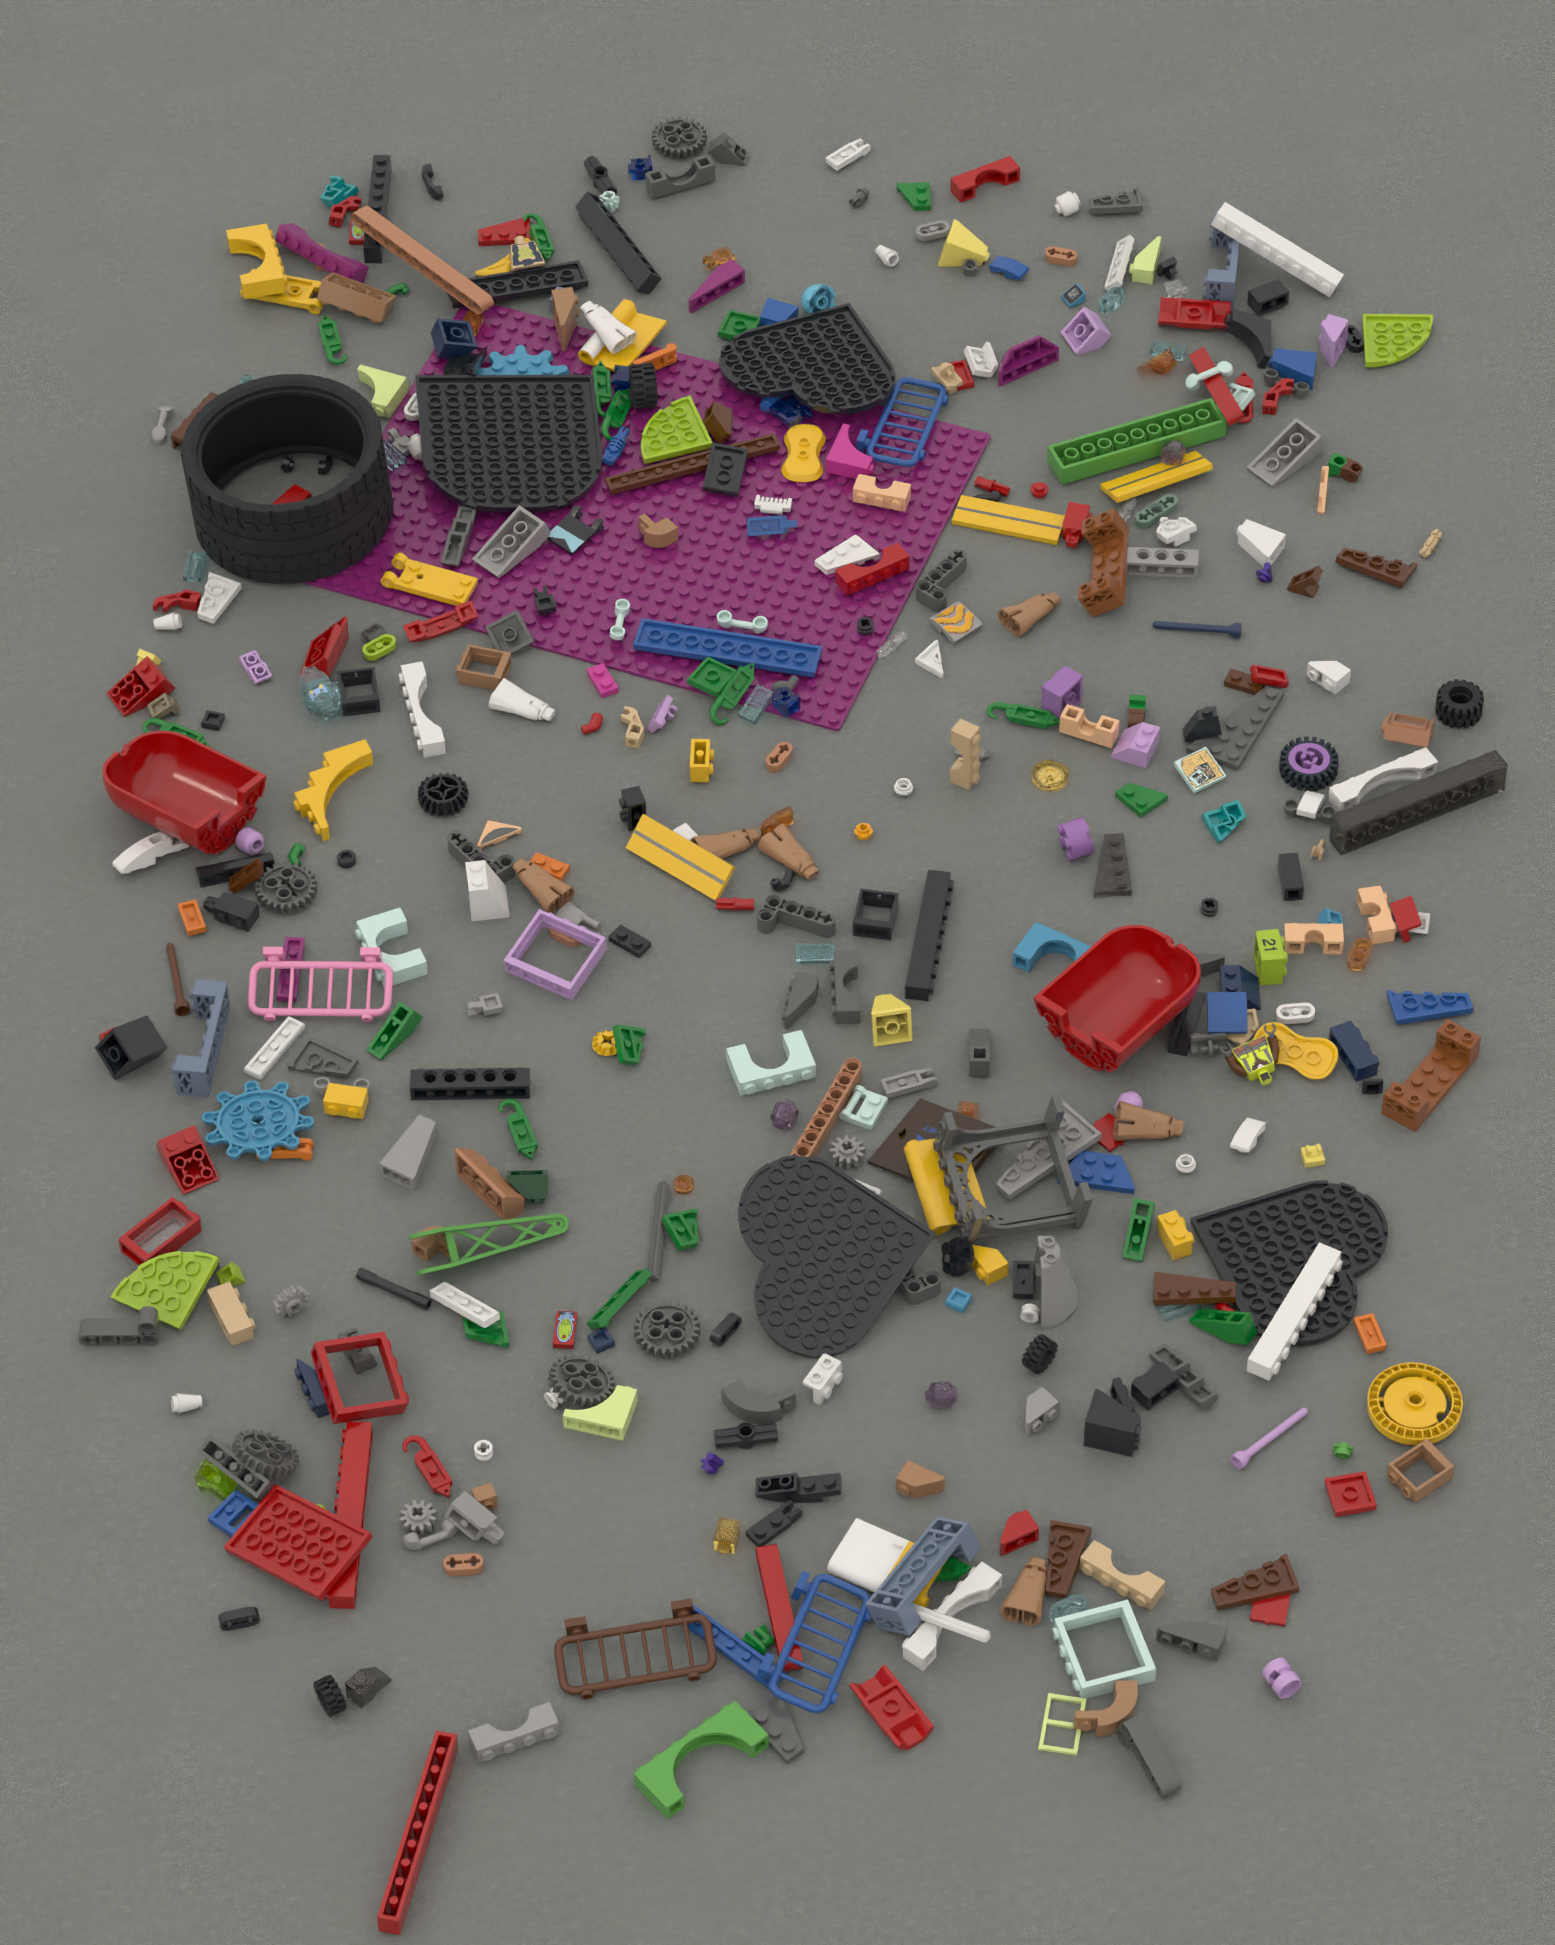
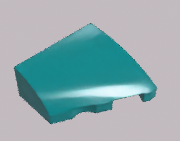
[320,175,359,209]
[1201,800,1246,843]

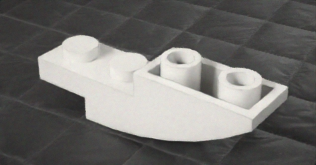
[113,831,189,874]

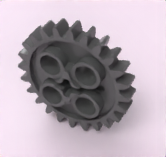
[652,116,707,159]
[255,861,317,914]
[634,1300,700,1359]
[548,1353,616,1408]
[232,1429,299,1478]

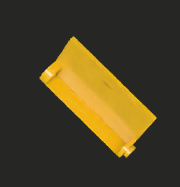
[903,1139,990,1235]

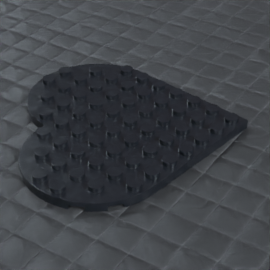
[719,303,895,415]
[738,1155,936,1358]
[1190,1180,1388,1346]

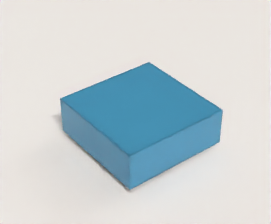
[945,1287,973,1313]

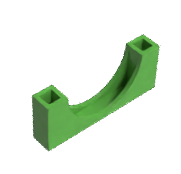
[634,1701,769,1819]

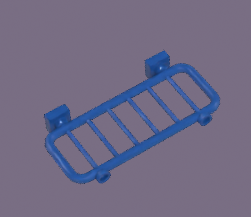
[856,377,949,467]
[755,1570,871,1714]

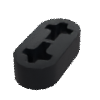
[1346,325,1364,353]
[710,1312,742,1347]
[218,1606,260,1631]

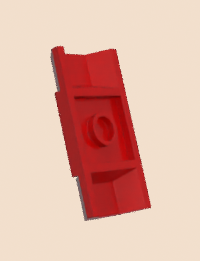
[1158,297,1231,330]
[849,1664,934,1751]

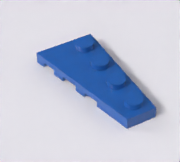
[1386,990,1473,1025]

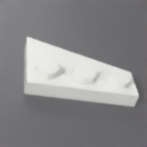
[815,535,880,575]
[197,572,242,624]

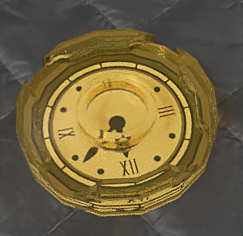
[1031,759,1069,792]

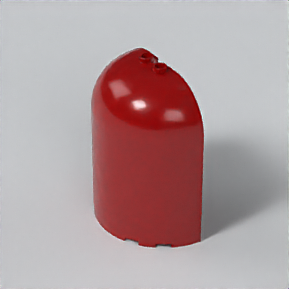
[102,731,267,855]
[1033,925,1201,1073]

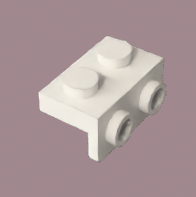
[964,342,998,378]
[803,1354,843,1405]

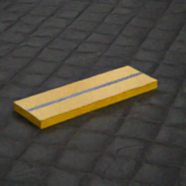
[1100,451,1213,503]
[952,495,1065,545]
[626,814,735,901]

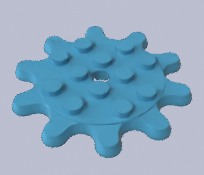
[475,345,569,375]
[202,1080,314,1162]

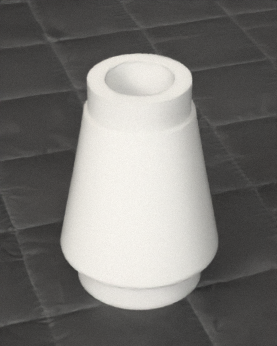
[875,245,899,267]
[154,612,182,630]
[171,1393,202,1414]

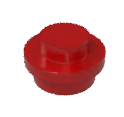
[1030,482,1049,499]

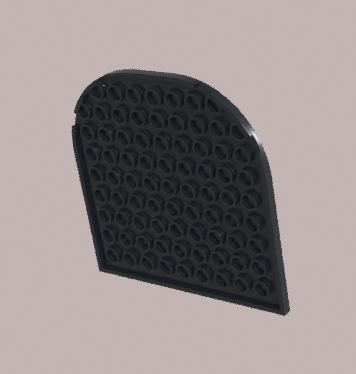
[415,375,602,512]

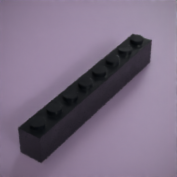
[363,155,392,263]
[575,192,662,294]
[905,870,954,1001]

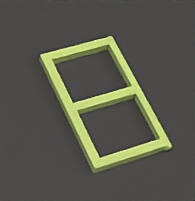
[1038,1693,1087,1756]

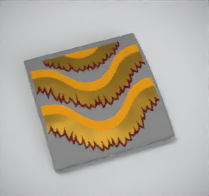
[929,601,983,645]

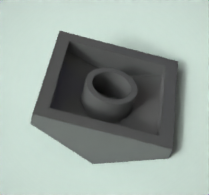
[485,609,534,654]

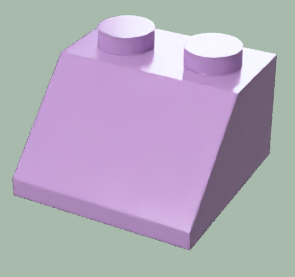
[1061,307,1112,355]
[1318,314,1349,368]
[1111,722,1160,768]

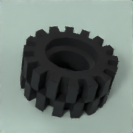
[1022,1334,1058,1374]
[313,1675,347,1717]

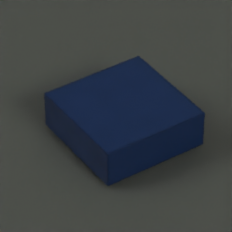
[587,1327,615,1354]

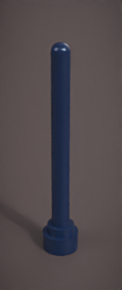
[1152,621,1242,638]

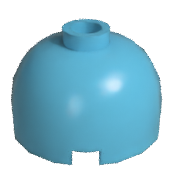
[801,284,836,314]

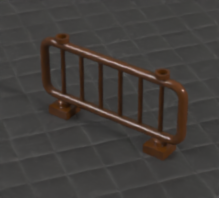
[554,1598,717,1700]

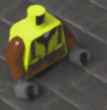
[1218,1023,1280,1085]

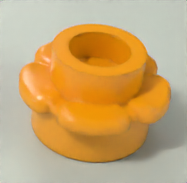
[854,823,873,840]

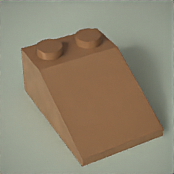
[551,287,579,351]

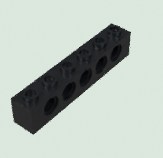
[410,1067,530,1101]

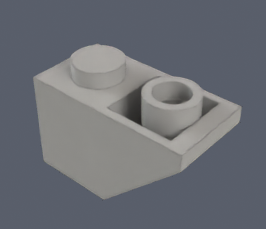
[1025,1387,1059,1436]

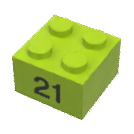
[1253,929,1288,986]

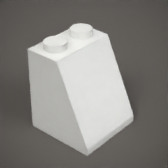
[465,860,510,922]

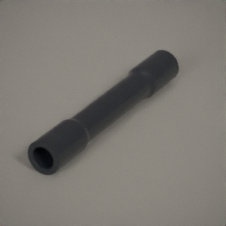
[356,1268,432,1310]

